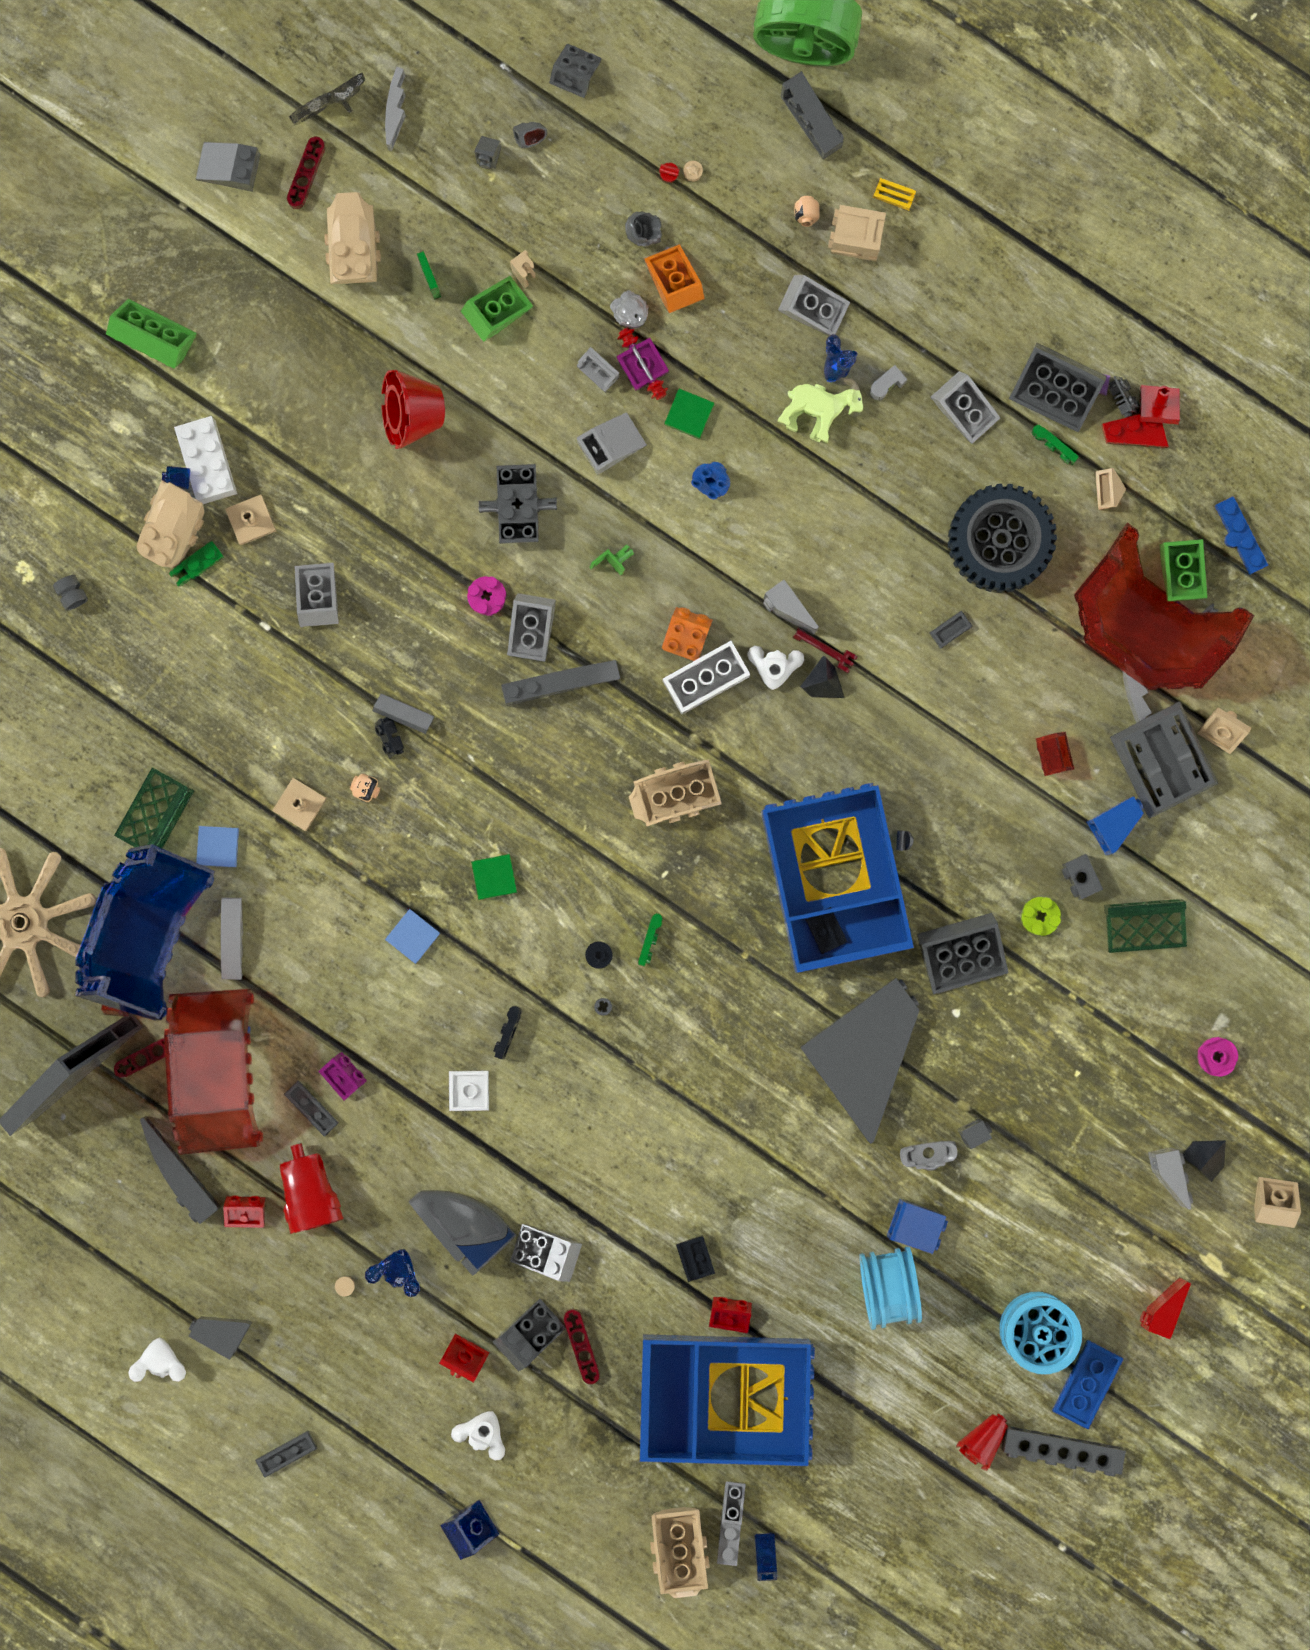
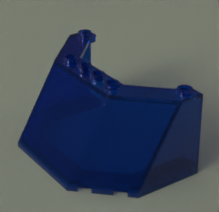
[75,844,215,1021]

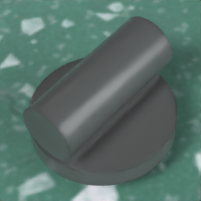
[896,830,914,851]

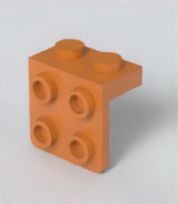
[662,607,713,661]

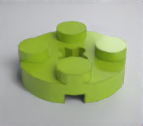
[1021,897,1061,936]

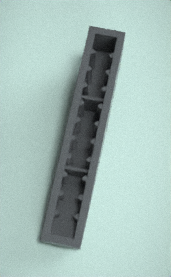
[501,660,620,706]
[140,1116,221,1224]

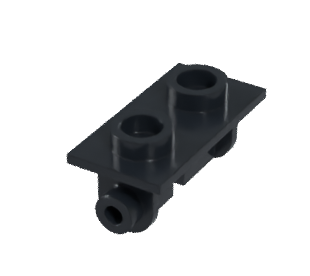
[375,717,404,759]

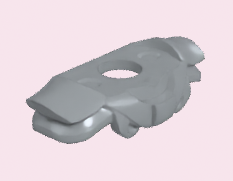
[900,1141,957,1171]

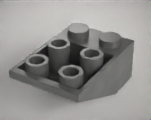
[493,1299,566,1372]

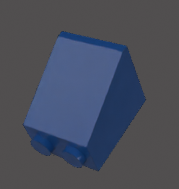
[1087,796,1144,856]
[886,1199,948,1254]

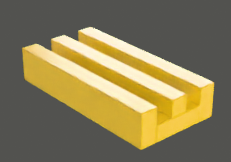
[873,178,916,211]

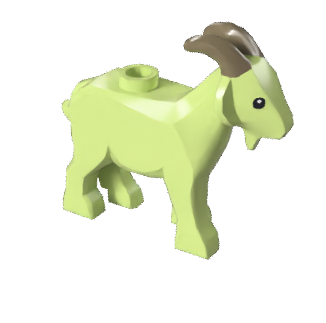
[778,378,863,443]

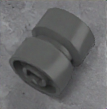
[53,574,88,611]

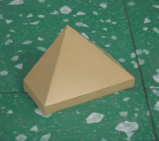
[1095,468,1126,510]

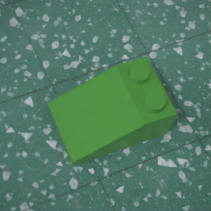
[461,276,533,342]
[1160,539,1207,601]

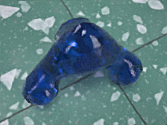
[824,334,858,383]
[365,1249,420,1298]

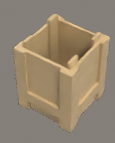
[828,205,886,261]

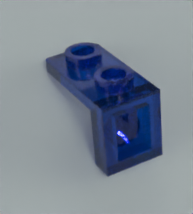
[162,466,191,489]
[755,1533,777,1581]

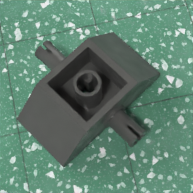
[479,464,557,544]

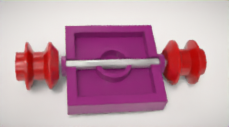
[616,328,669,400]

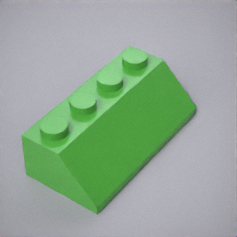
[106,299,197,369]

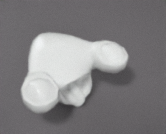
[747,646,804,690]
[129,1337,186,1382]
[451,1411,505,1461]

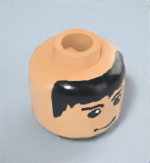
[794,196,820,227]
[350,773,381,802]

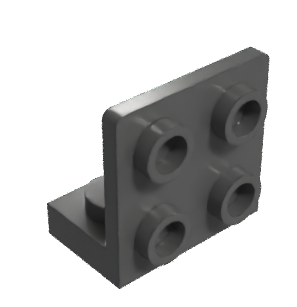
[549,44,602,98]

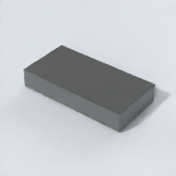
[929,610,973,649]

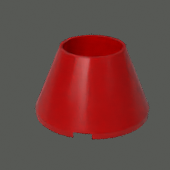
[381,370,445,449]

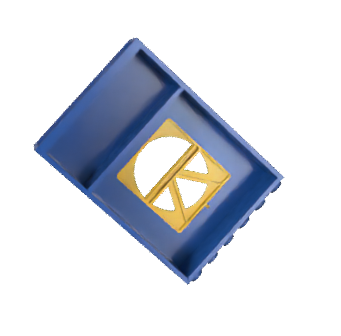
[761,783,914,973]
[640,1334,815,1466]

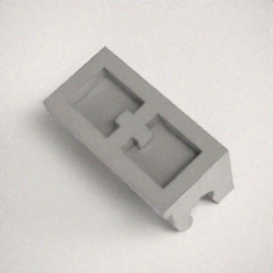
[577,347,619,392]

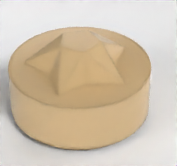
[683,161,703,182]

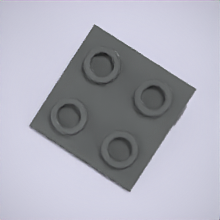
[1109,376,1140,418]

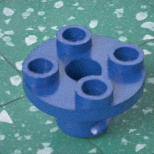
[691,462,730,500]

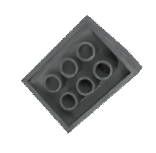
[1009,343,1106,433]
[917,913,1008,995]

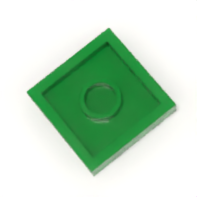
[417,251,441,300]
[664,388,715,440]
[471,854,517,900]

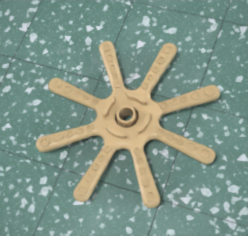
[0,848,96,998]

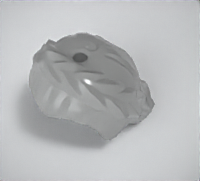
[610,290,649,329]

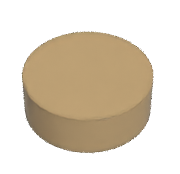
[335,1276,355,1297]

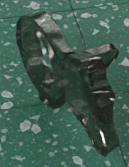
[289,72,366,125]

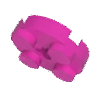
[467,576,506,616]
[1197,1037,1238,1077]

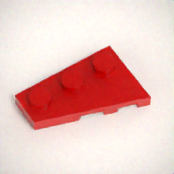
[1101,414,1169,448]

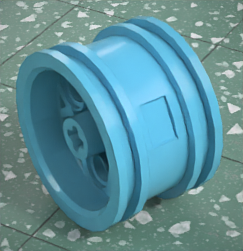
[859,1246,922,1330]
[999,1292,1082,1374]

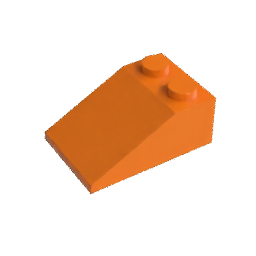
[644,244,704,313]

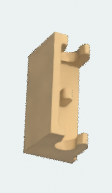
[510,250,536,288]

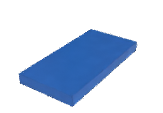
[1052,1340,1124,1429]

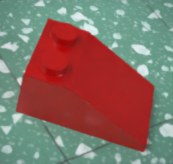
[1140,1277,1191,1340]

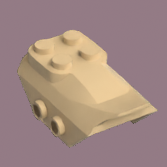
[325,192,381,284]
[137,480,205,568]
[629,759,722,826]
[650,1507,710,1598]

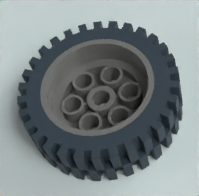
[948,483,1057,593]

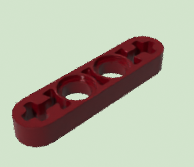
[287,136,326,209]
[114,1033,186,1078]
[564,1308,600,1385]

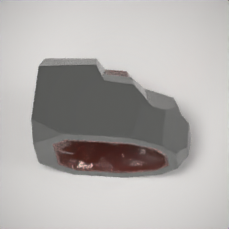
[513,122,548,148]

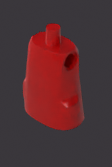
[280,1143,344,1234]

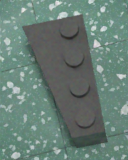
[781,71,844,160]

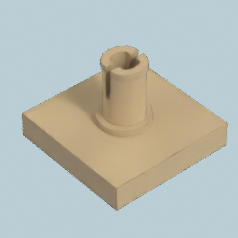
[225,495,276,546]
[1197,707,1251,754]
[272,778,327,831]

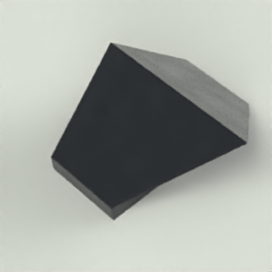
[800,656,845,698]
[1183,1140,1226,1182]

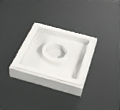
[449,1071,489,1111]

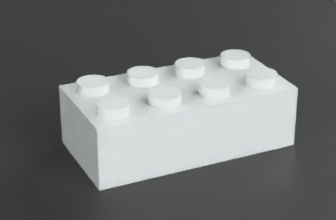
[174,416,237,504]
[663,641,750,715]

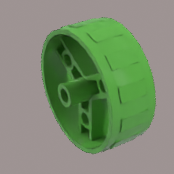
[753,0,862,66]

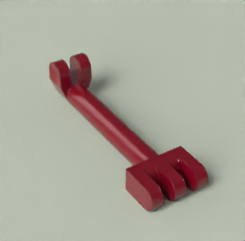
[792,627,858,674]

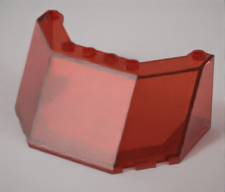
[1074,522,1255,690]
[164,989,263,1155]

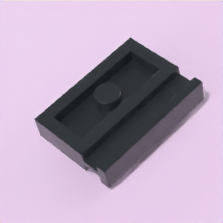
[805,907,847,954]
[676,1235,715,1282]

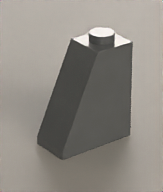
[188,1316,252,1360]

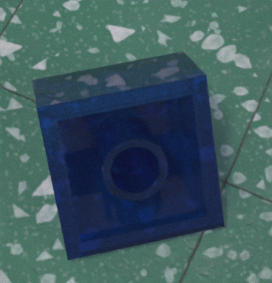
[440,1500,499,1560]

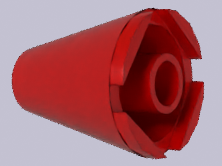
[956,1414,1008,1471]

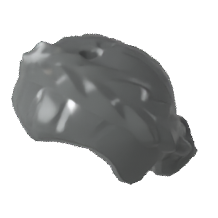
[625,211,662,247]

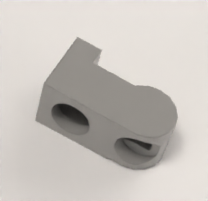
[870,365,907,401]

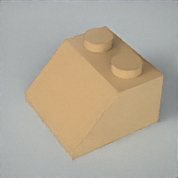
[1254,1177,1301,1228]

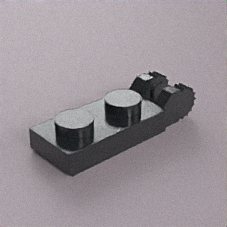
[493,1006,522,1060]

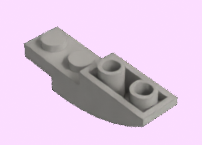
[717,1482,746,1566]

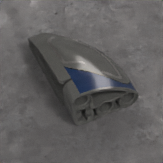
[409,1190,517,1276]

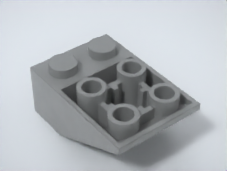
[576,412,647,475]
[1148,1147,1193,1210]
[510,1224,582,1282]

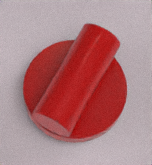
[659,163,680,182]

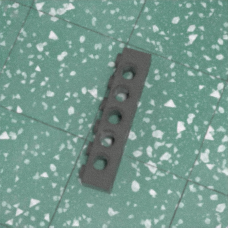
[1001,1426,1126,1477]

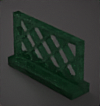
[114,767,195,859]
[1104,899,1187,953]

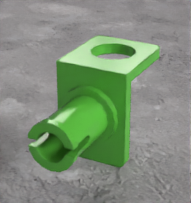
[589,545,634,575]

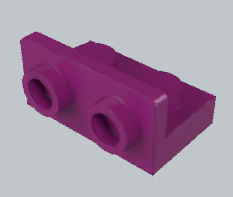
[318,1052,367,1101]

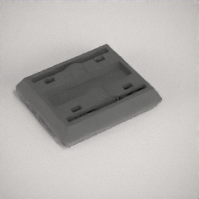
[1110,702,1219,819]

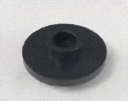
[585,941,613,969]

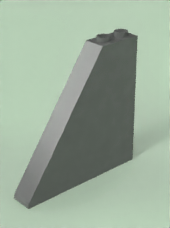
[800,978,919,1144]
[0,1012,143,1136]

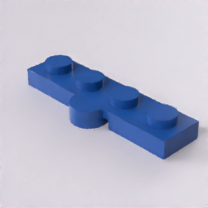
[1215,496,1268,575]

